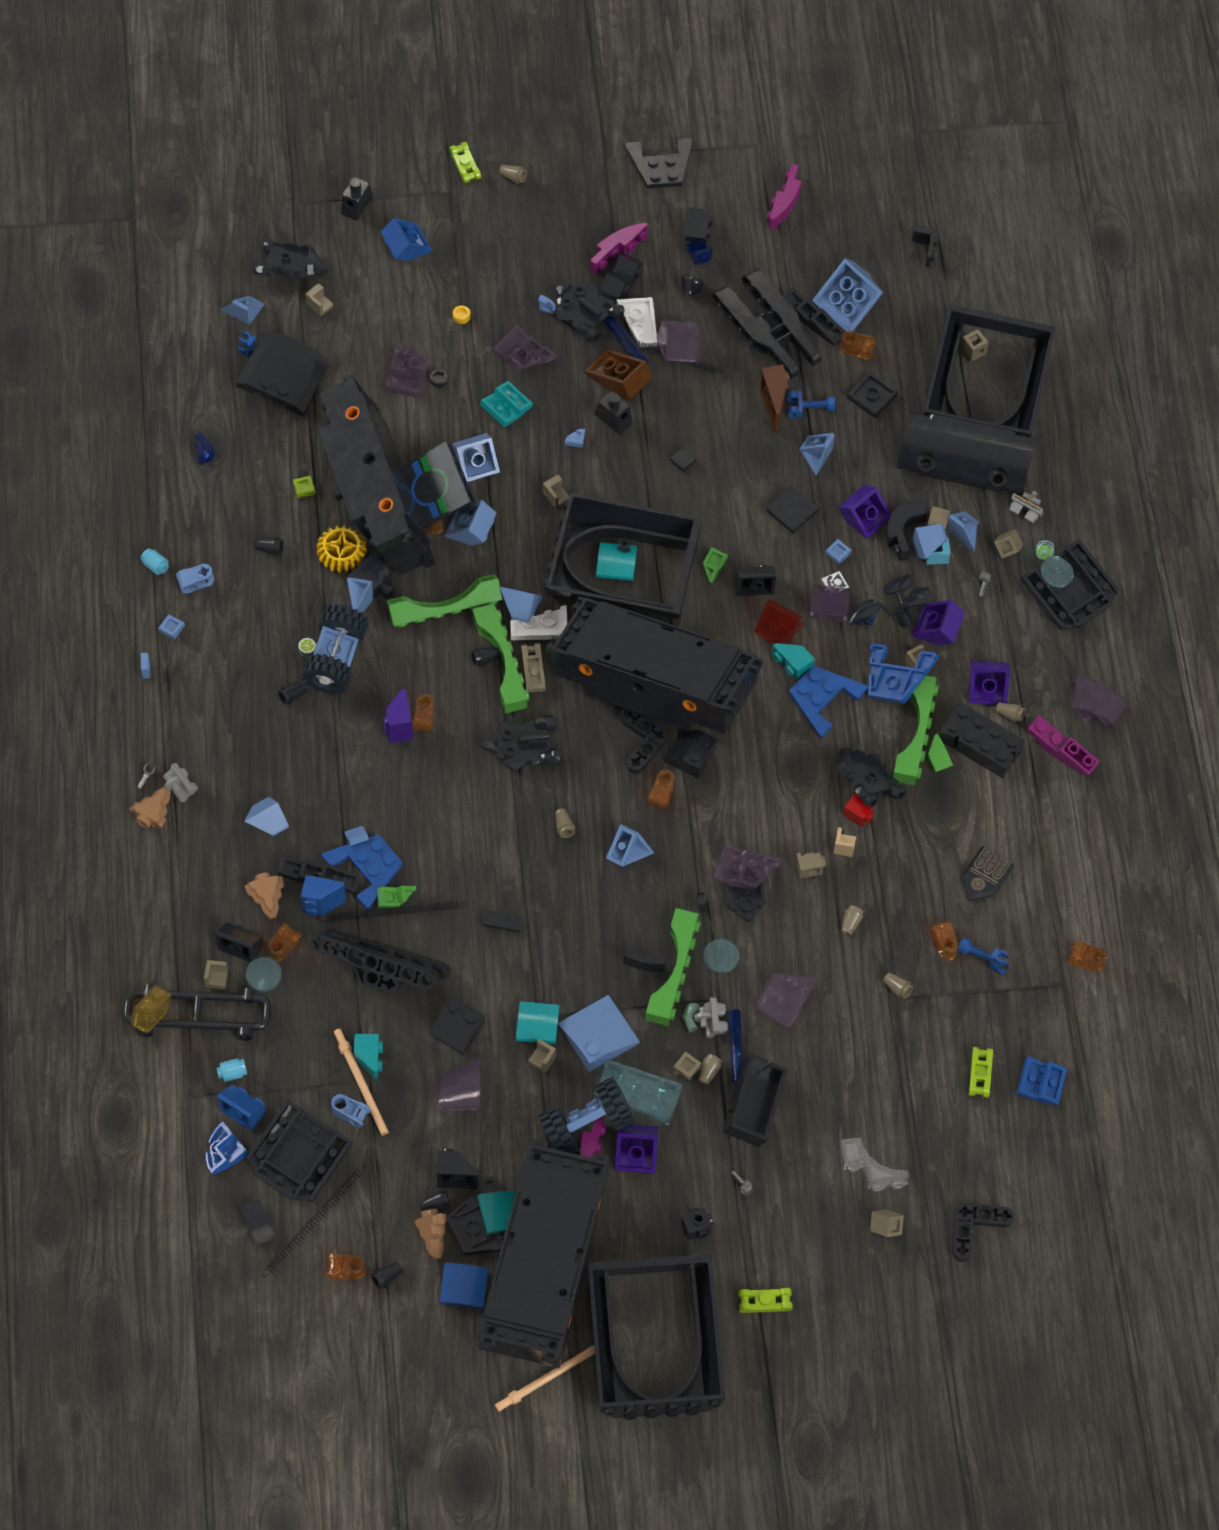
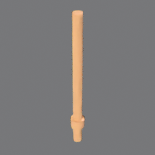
[334,1029,389,1136]
[495,1345,595,1412]

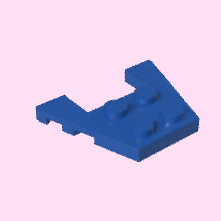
[868,643,939,704]
[789,665,869,739]
[321,835,403,911]

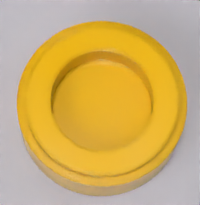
[452,305,471,324]

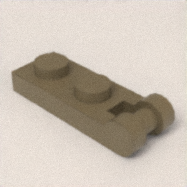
[521,643,546,693]

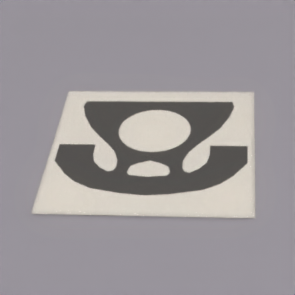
[822,571,849,595]

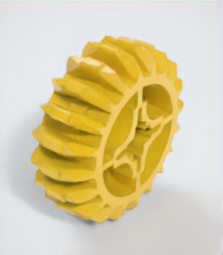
[316,525,367,573]

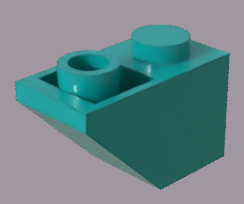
[772,643,815,680]
[354,1034,383,1079]

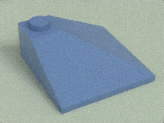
[812,258,884,335]
[558,995,640,1072]

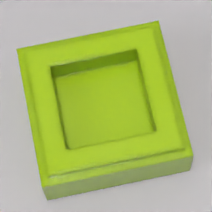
[293,475,316,498]

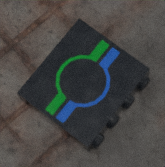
[402,442,478,528]

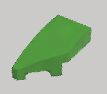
[703,547,728,584]
[926,734,953,773]
[377,885,416,908]

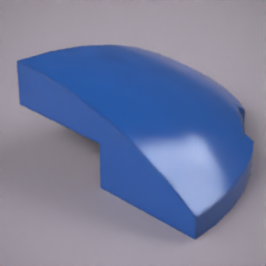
[206,1121,249,1175]

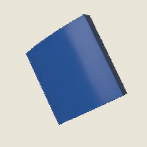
[1016,1056,1067,1105]
[439,1263,488,1310]

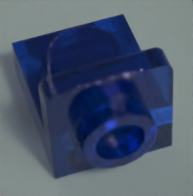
[687,242,712,265]
[195,432,215,465]

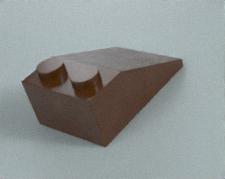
[585,349,652,400]
[760,364,790,433]

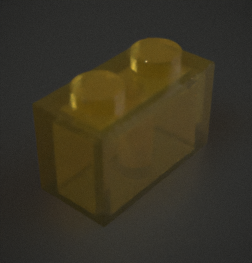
[131,985,172,1033]

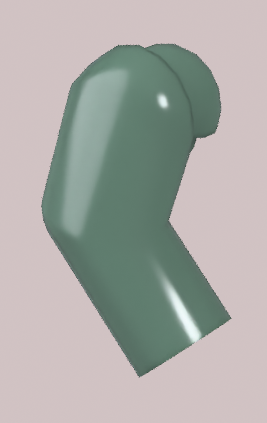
[682,1003,700,1032]

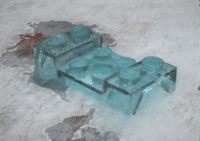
[593,1059,682,1125]

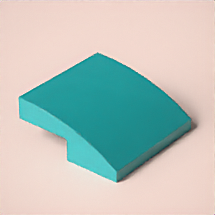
[480,381,533,428]
[596,543,637,581]
[516,1001,559,1044]
[477,1191,516,1235]

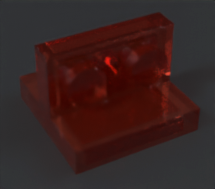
[754,599,803,645]

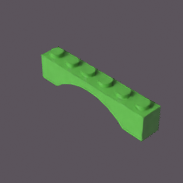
[386,574,503,627]
[472,603,530,714]
[893,676,939,785]
[645,908,701,1026]

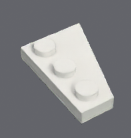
[617,297,658,347]
[511,605,567,640]

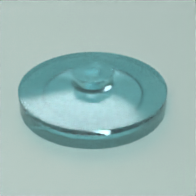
[1041,556,1074,588]
[704,939,739,973]
[246,957,282,992]

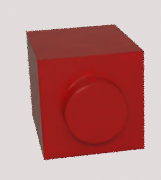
[843,793,875,827]

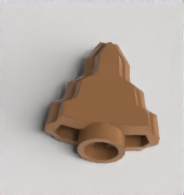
[129,786,171,829]
[245,873,284,919]
[415,1209,446,1260]

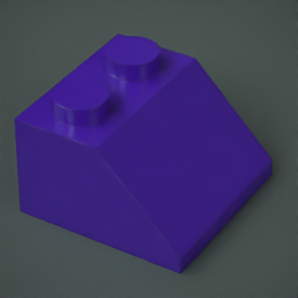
[838,485,892,539]
[913,600,965,645]
[969,660,1010,705]
[383,688,413,743]
[615,1124,659,1173]

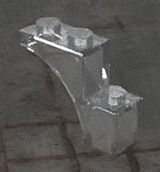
[839,1137,909,1191]

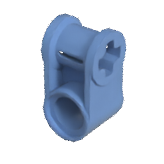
[176,564,214,593]
[331,1094,371,1128]

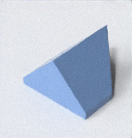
[219,296,264,325]
[800,433,835,476]
[946,511,979,552]
[911,524,948,559]
[347,578,373,613]
[499,586,542,623]
[244,797,289,837]
[606,824,654,867]

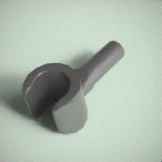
[978,571,991,598]
[137,763,157,789]
[731,1170,753,1196]

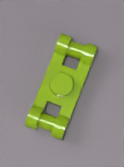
[449,142,481,184]
[969,1047,993,1098]
[738,1288,793,1313]

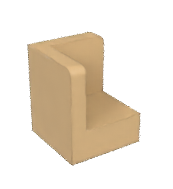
[834,827,856,857]

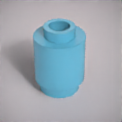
[140,548,168,575]
[217,1058,247,1082]

